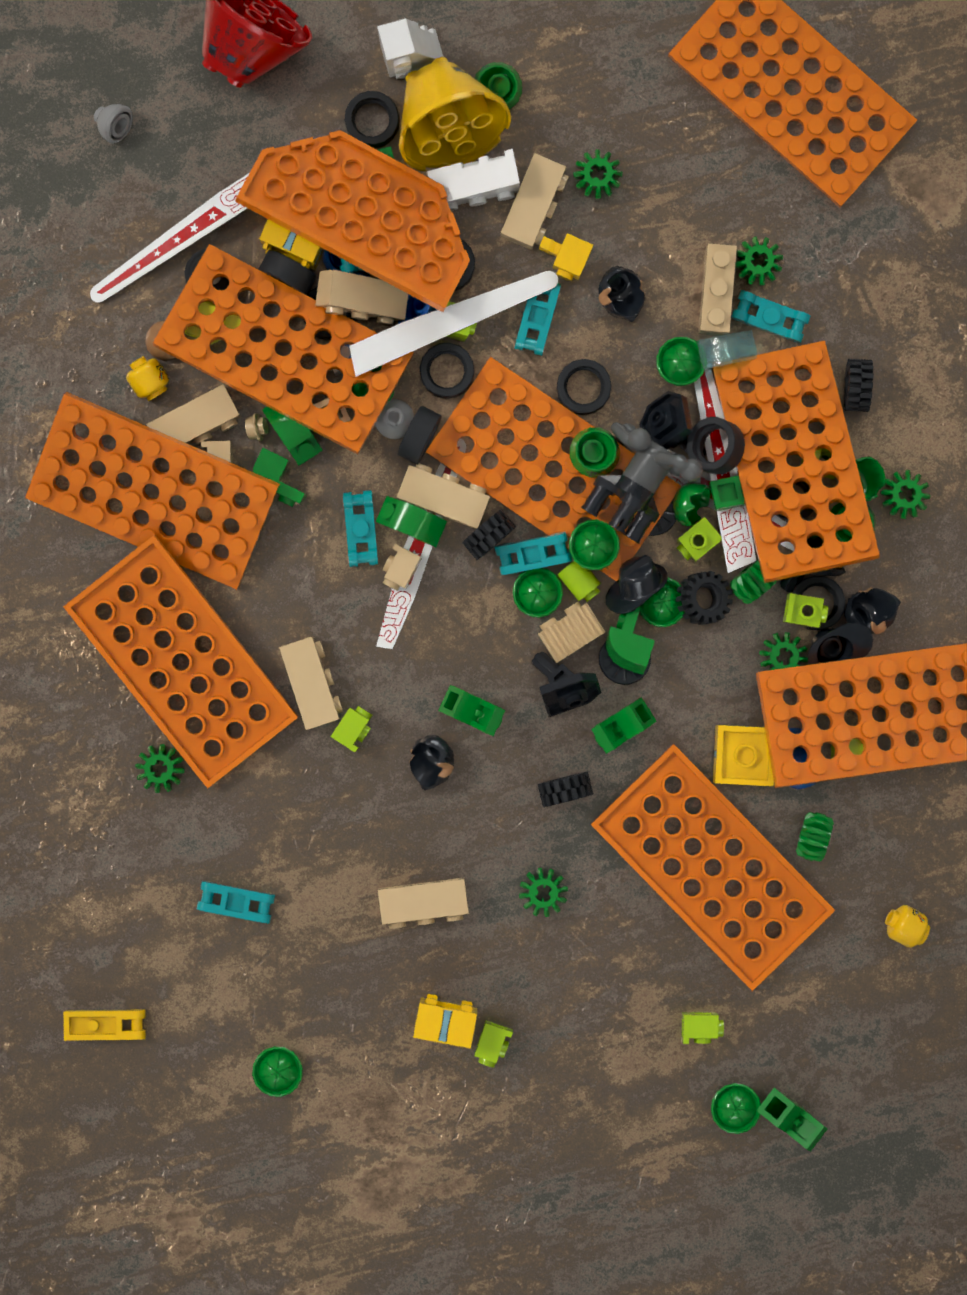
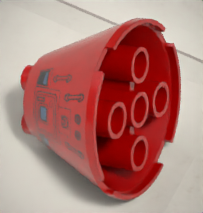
[202,0,312,88]

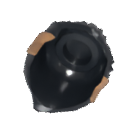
[598,265,646,322]
[844,587,901,635]
[409,735,454,791]

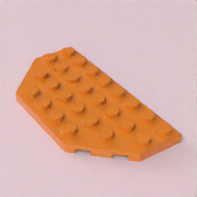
[235,130,470,312]

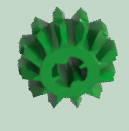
[573,149,623,200]
[735,236,783,286]
[880,470,931,519]
[730,559,778,604]
[759,632,808,670]
[135,744,185,793]
[796,812,834,862]
[519,868,568,917]

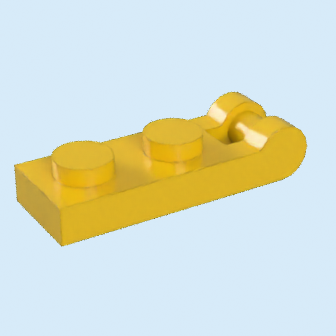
[63,1009,146,1041]

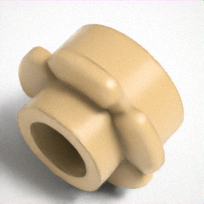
[245,413,268,441]

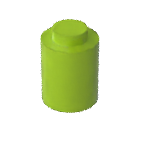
[557,561,601,602]

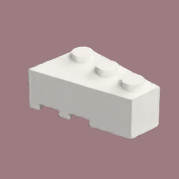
[377,19,443,79]
[427,149,520,211]

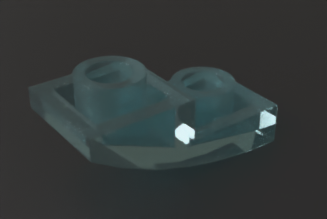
[697,330,757,370]

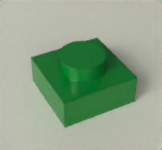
[709,475,745,511]

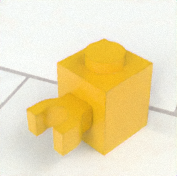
[539,233,594,282]

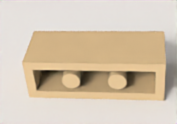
[500,153,569,250]
[698,243,737,337]
[315,270,408,325]
[146,384,241,445]
[396,463,490,529]
[279,637,343,730]
[378,877,469,929]

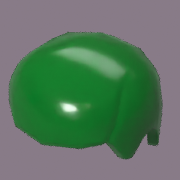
[855,456,886,502]
[673,483,711,527]

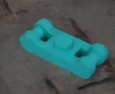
[514,283,561,356]
[731,290,811,343]
[343,490,378,567]
[494,532,572,575]
[196,881,275,924]

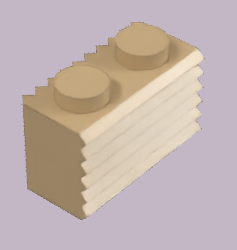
[538,601,605,663]

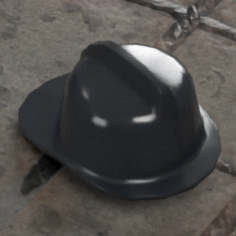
[606,554,668,614]
[808,623,873,665]

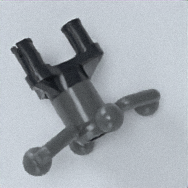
[581,422,703,544]

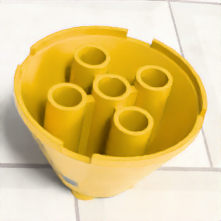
[399,57,511,172]

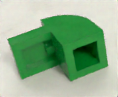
[262,407,323,466]
[253,447,306,507]
[376,496,447,547]
[606,607,655,675]
[438,684,506,736]
[591,697,657,754]
[757,1088,828,1152]

